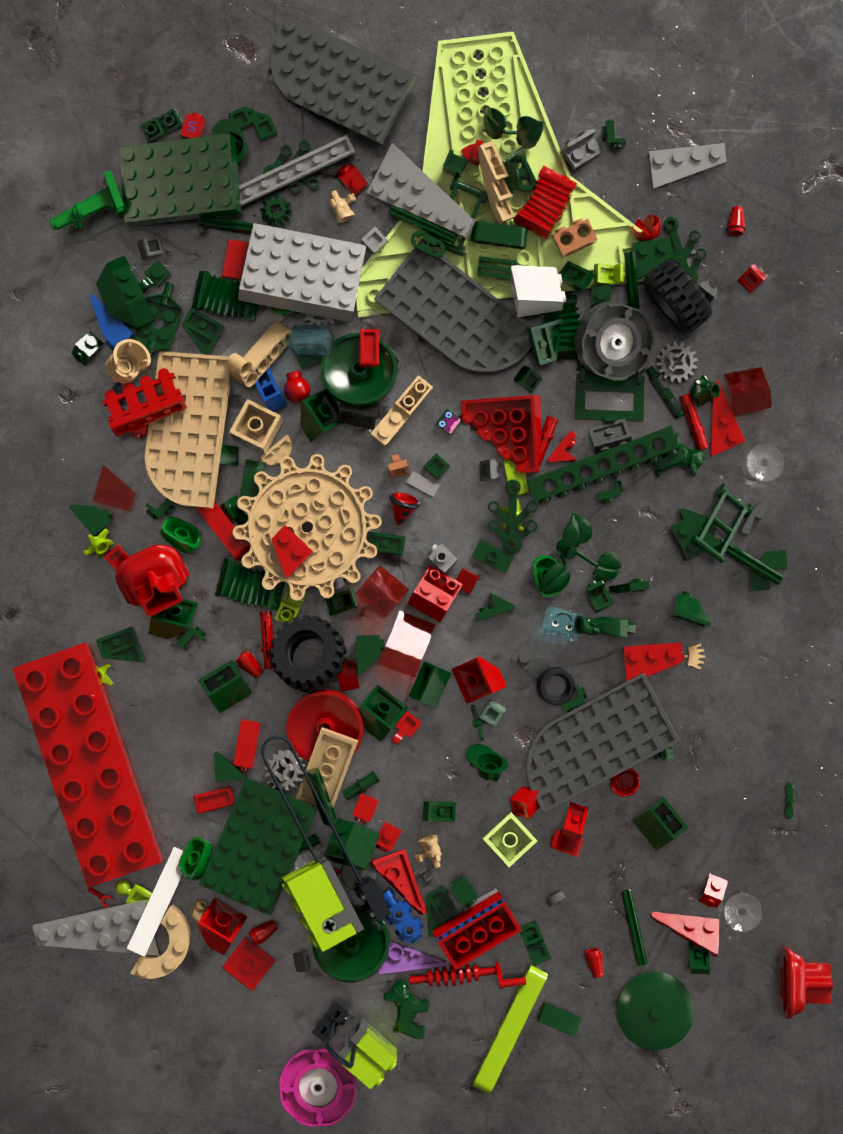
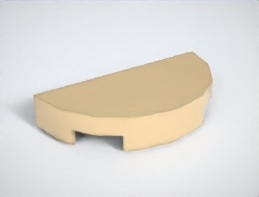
[258,434,292,466]

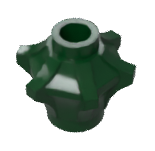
[691,375,720,405]

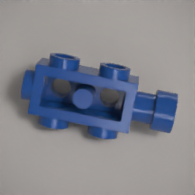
[382,888,423,944]

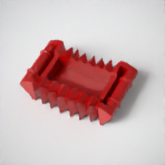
[513,165,577,240]

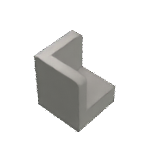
[360,227,388,256]

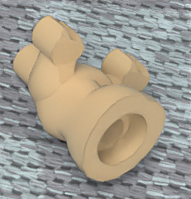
[329,190,356,223]
[415,834,442,868]

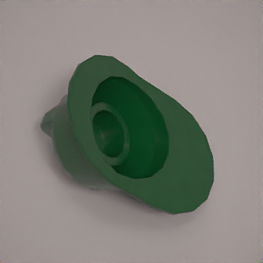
[212,119,248,162]
[466,744,508,782]

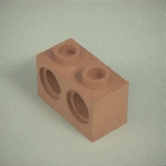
[552,218,598,258]

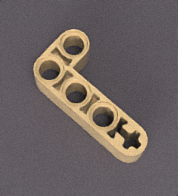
[226,322,294,387]

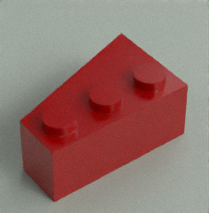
[622,642,683,682]

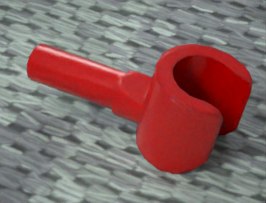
[87,887,113,907]

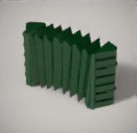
[191,271,258,321]
[540,294,581,360]
[215,558,285,611]

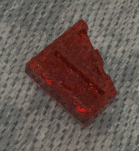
[93,466,136,511]

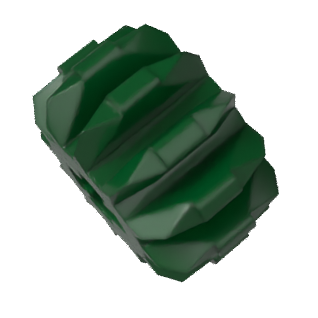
[260,194,293,227]

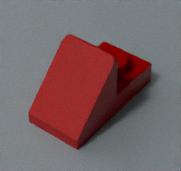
[546,431,577,464]
[562,802,589,840]

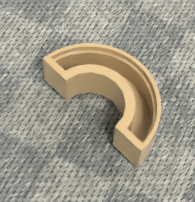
[130,904,191,979]

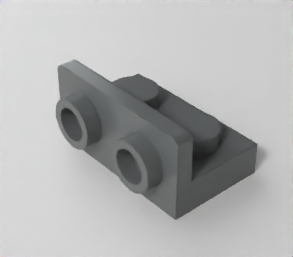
[560,128,604,170]
[588,418,632,454]

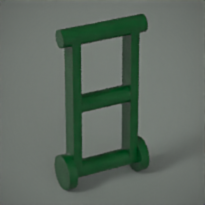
[433,175,488,257]
[691,483,754,563]

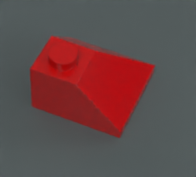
[452,656,507,704]
[197,897,247,956]

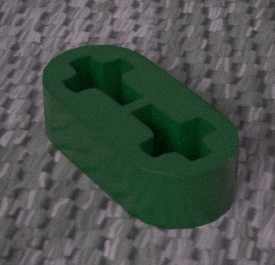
[411,231,445,258]

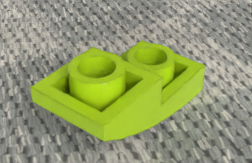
[503,458,530,496]
[275,586,308,623]

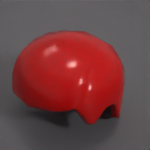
[631,214,661,241]
[611,768,640,797]

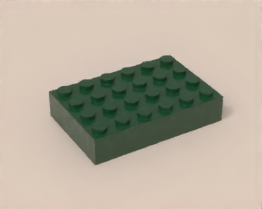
[119,133,241,227]
[199,777,318,916]

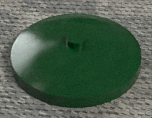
[321,333,397,407]
[312,905,390,983]
[616,971,694,1050]

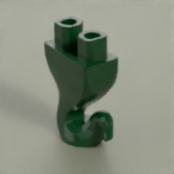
[574,615,636,638]

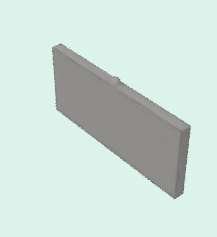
[407,472,440,497]

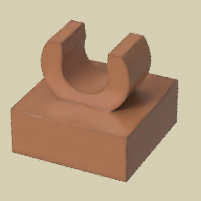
[388,454,410,479]

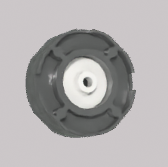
[574,301,655,381]

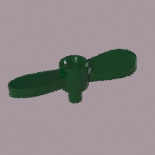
[471,705,486,741]
[785,783,794,819]

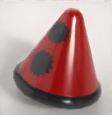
[389,492,421,525]

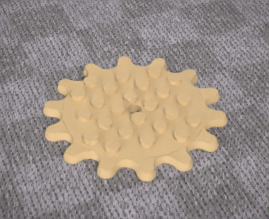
[233,454,382,601]

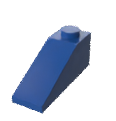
[90,294,134,351]
[255,368,287,412]

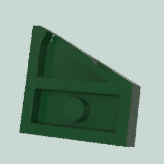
[632,238,673,280]
[182,308,225,355]
[527,319,563,366]
[671,518,722,561]
[609,578,650,594]
[96,626,145,662]
[426,885,460,938]

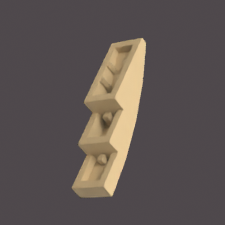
[478,142,515,224]

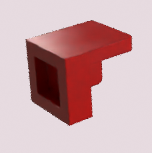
[510,786,540,819]

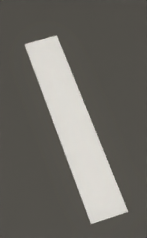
[127,847,183,957]

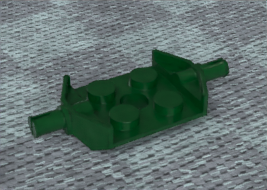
[133,282,183,357]

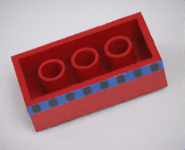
[432,891,522,971]

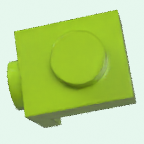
[594,263,625,286]

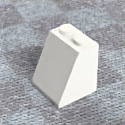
[510,265,566,317]

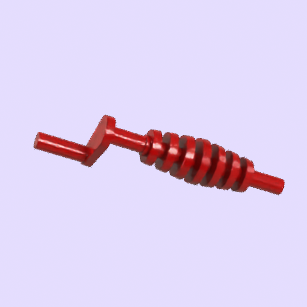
[409,962,526,989]

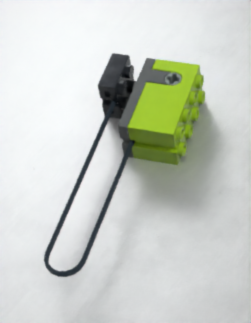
[261,735,391,952]
[312,998,397,1090]

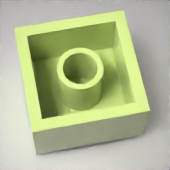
[482,812,537,867]

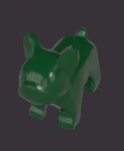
[644,433,706,477]
[384,980,429,1039]

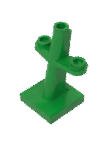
[49,171,124,230]

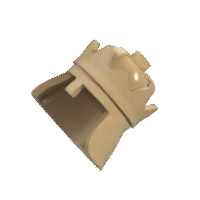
[105,339,151,386]

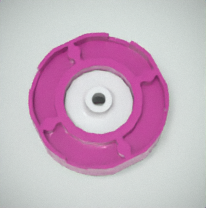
[280,1046,357,1127]

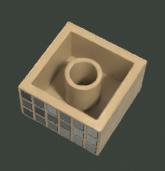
[229,399,283,455]

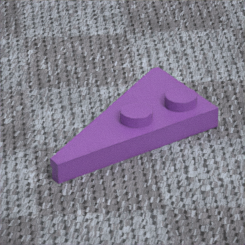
[379,942,447,975]

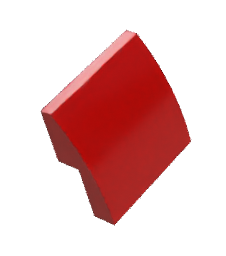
[221,239,249,281]

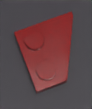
[272,525,313,579]

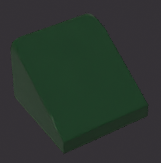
[513,365,543,394]

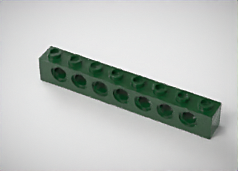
[527,426,680,504]

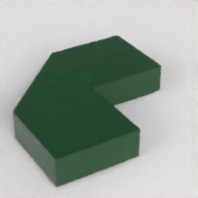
[228,106,278,142]
[749,550,788,591]

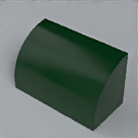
[409,661,451,708]

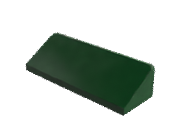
[306,768,337,827]

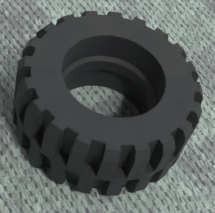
[643,260,713,334]
[269,615,347,692]

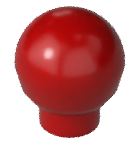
[284,371,310,403]

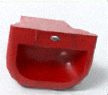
[115,544,189,617]
[780,947,833,1020]

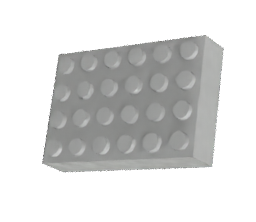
[238,223,367,322]

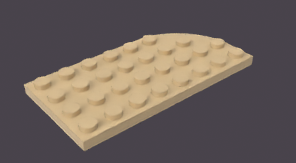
[145,351,231,509]

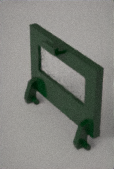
[575,365,645,422]

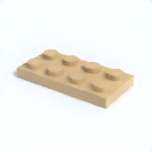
[296,727,358,807]

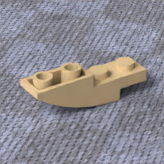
[370,375,433,447]

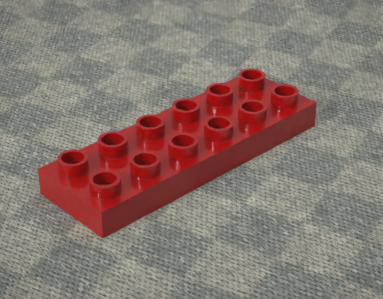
[12,642,164,888]

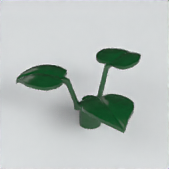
[484,107,545,194]
[539,513,622,593]

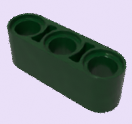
[471,221,528,249]

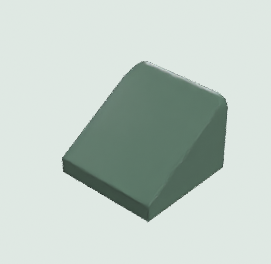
[479,699,506,728]

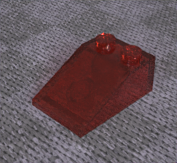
[379,611,436,678]

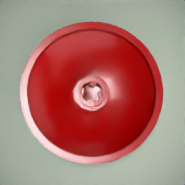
[286,690,364,762]

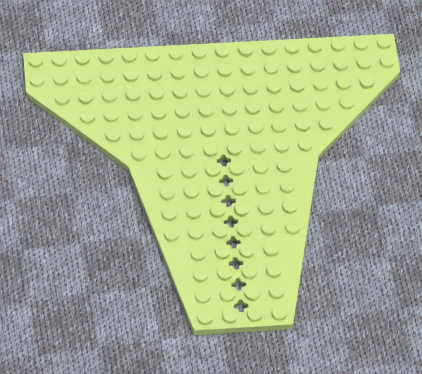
[356,32,650,317]

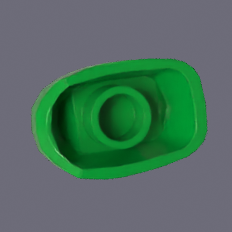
[160,517,201,554]
[532,555,562,597]
[178,837,212,880]

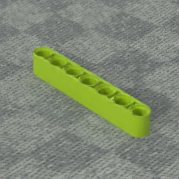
[472,965,548,1095]

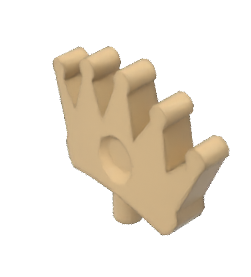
[683,644,705,669]

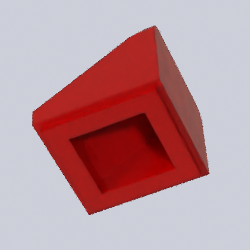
[738,264,767,293]
[456,568,479,594]

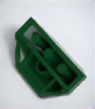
[96,256,154,329]

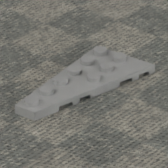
[367,143,475,239]
[32,899,160,956]

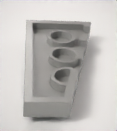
[648,143,727,190]

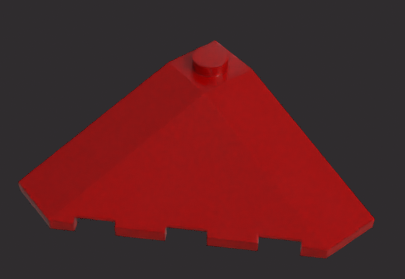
[461,395,542,473]

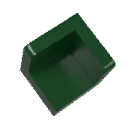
[442,149,468,178]

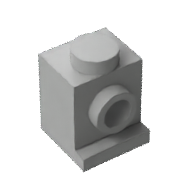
[428,543,458,574]

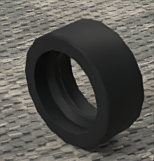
[537,667,575,705]

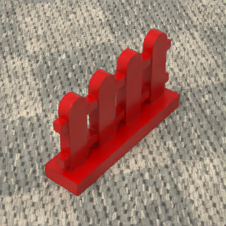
[102,368,187,437]

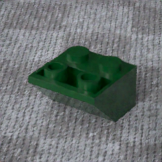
[198,660,253,713]
[632,796,688,851]

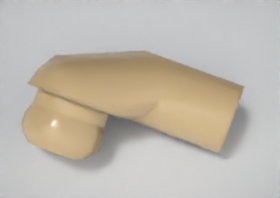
[192,900,207,923]

